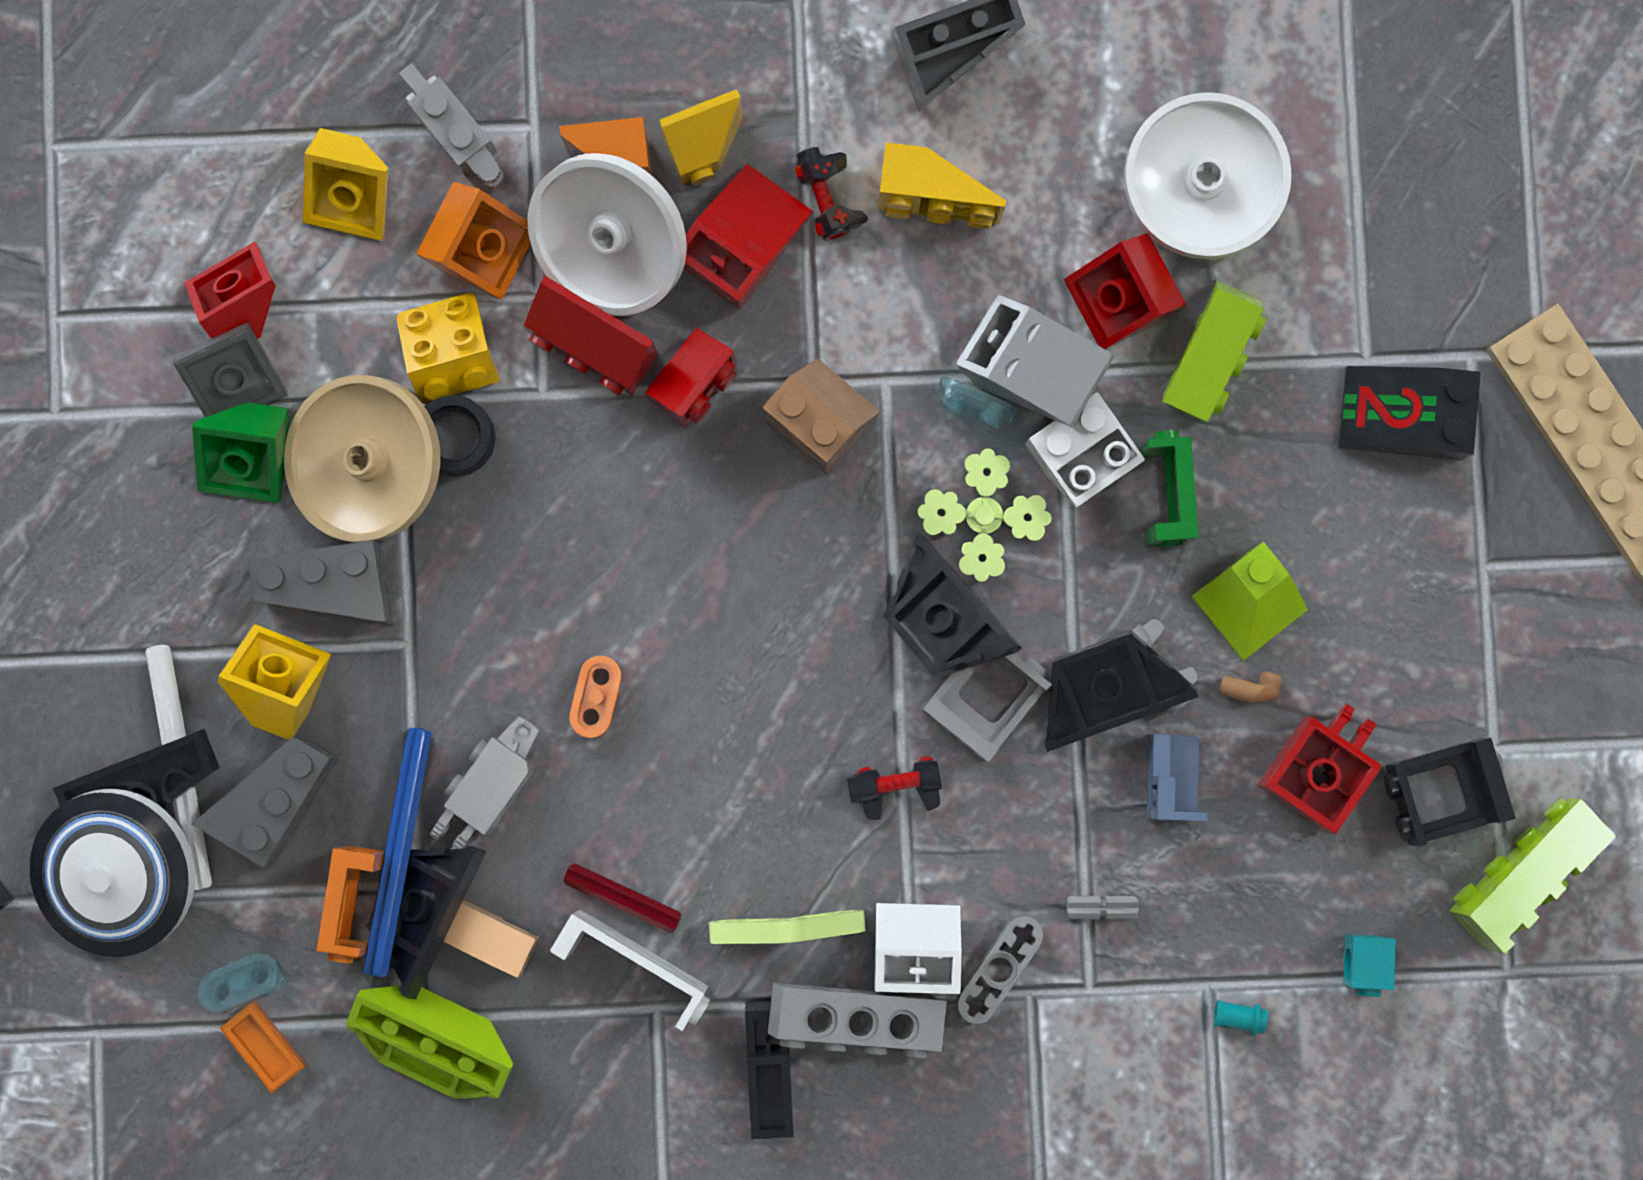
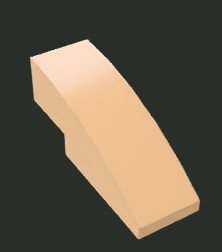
[444,900,539,978]

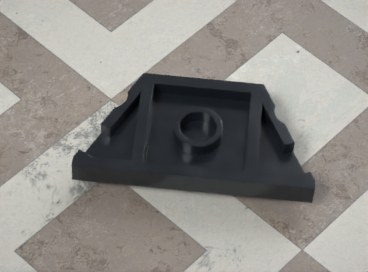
[883,533,1022,678]
[1045,630,1199,752]
[366,846,486,999]

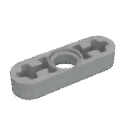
[957,915,1043,1024]

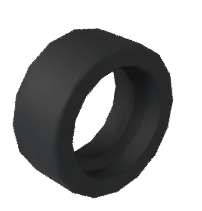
[425,395,496,476]

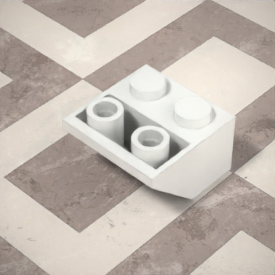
[1025,391,1145,508]
[874,903,961,994]

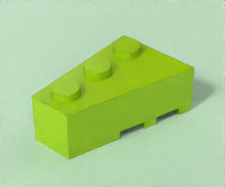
[1162,279,1267,422]

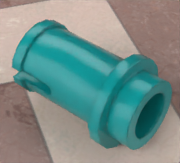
[1213,1000,1268,1037]

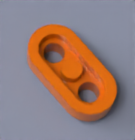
[569,656,622,738]

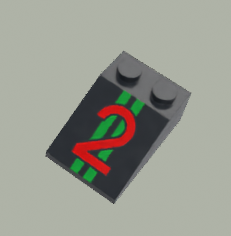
[1338,366,1481,460]

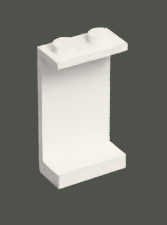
[550,909,710,1031]

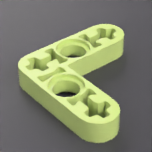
[708,910,866,944]

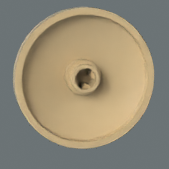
[284,375,440,542]

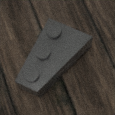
[891,0,1026,111]
[248,540,394,625]
[191,737,339,868]

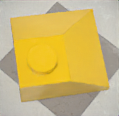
[659,89,743,186]
[302,128,388,241]
[218,624,331,740]

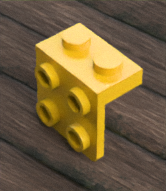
[397,293,500,404]

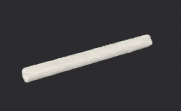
[146,645,212,891]

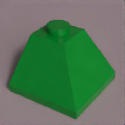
[192,402,289,503]

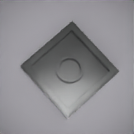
[172,322,288,417]

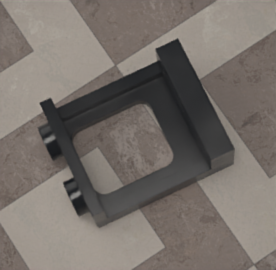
[1383,738,1516,846]

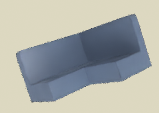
[1146,734,1209,821]

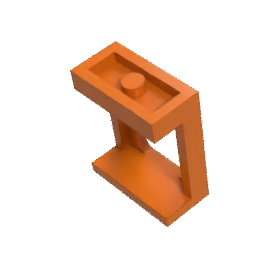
[316,845,385,963]

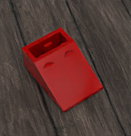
[683,164,813,311]

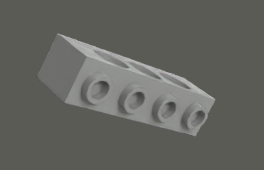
[768,982,947,1058]

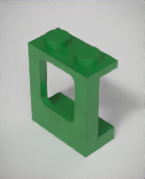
[1138,430,1198,548]

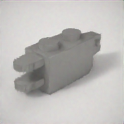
[399,63,505,190]
[429,716,541,849]

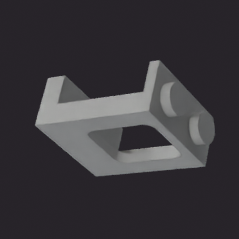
[922,654,1052,762]

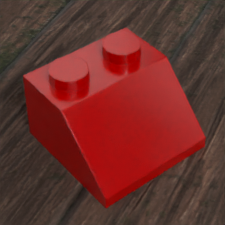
[1063,233,1186,350]

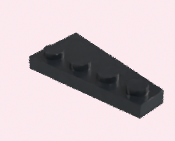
[53,729,220,809]

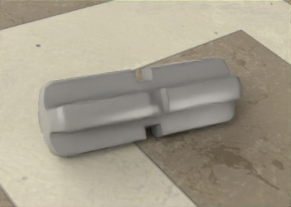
[1066,896,1139,919]

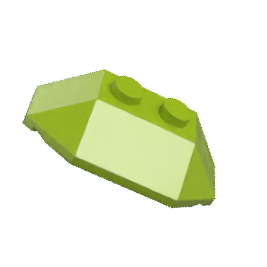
[346,985,514,1099]

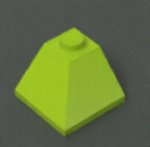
[1191,541,1308,661]

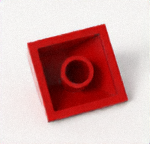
[184,242,276,339]

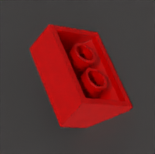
[523,276,658,396]

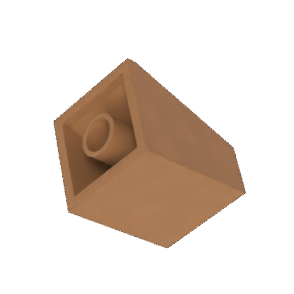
[762,359,880,475]

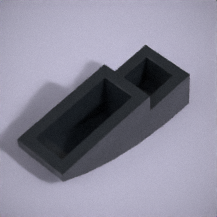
[745,1000,794,1139]

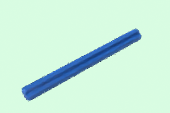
[363,728,432,977]

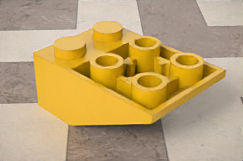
[878,142,1006,229]

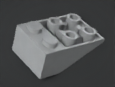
[956,294,1115,428]

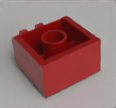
[1257,703,1381,835]

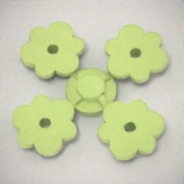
[918,448,1052,582]

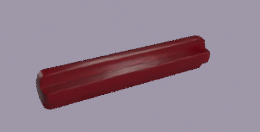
[563,863,682,933]

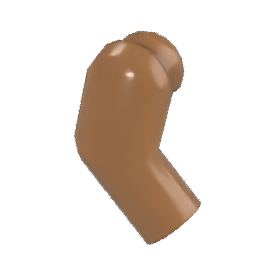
[1220,671,1282,703]

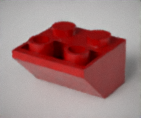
[645,328,737,428]

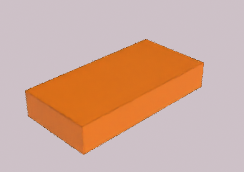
[219,1001,307,1094]

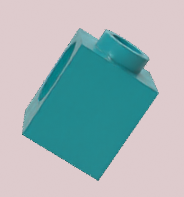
[1343,934,1396,997]

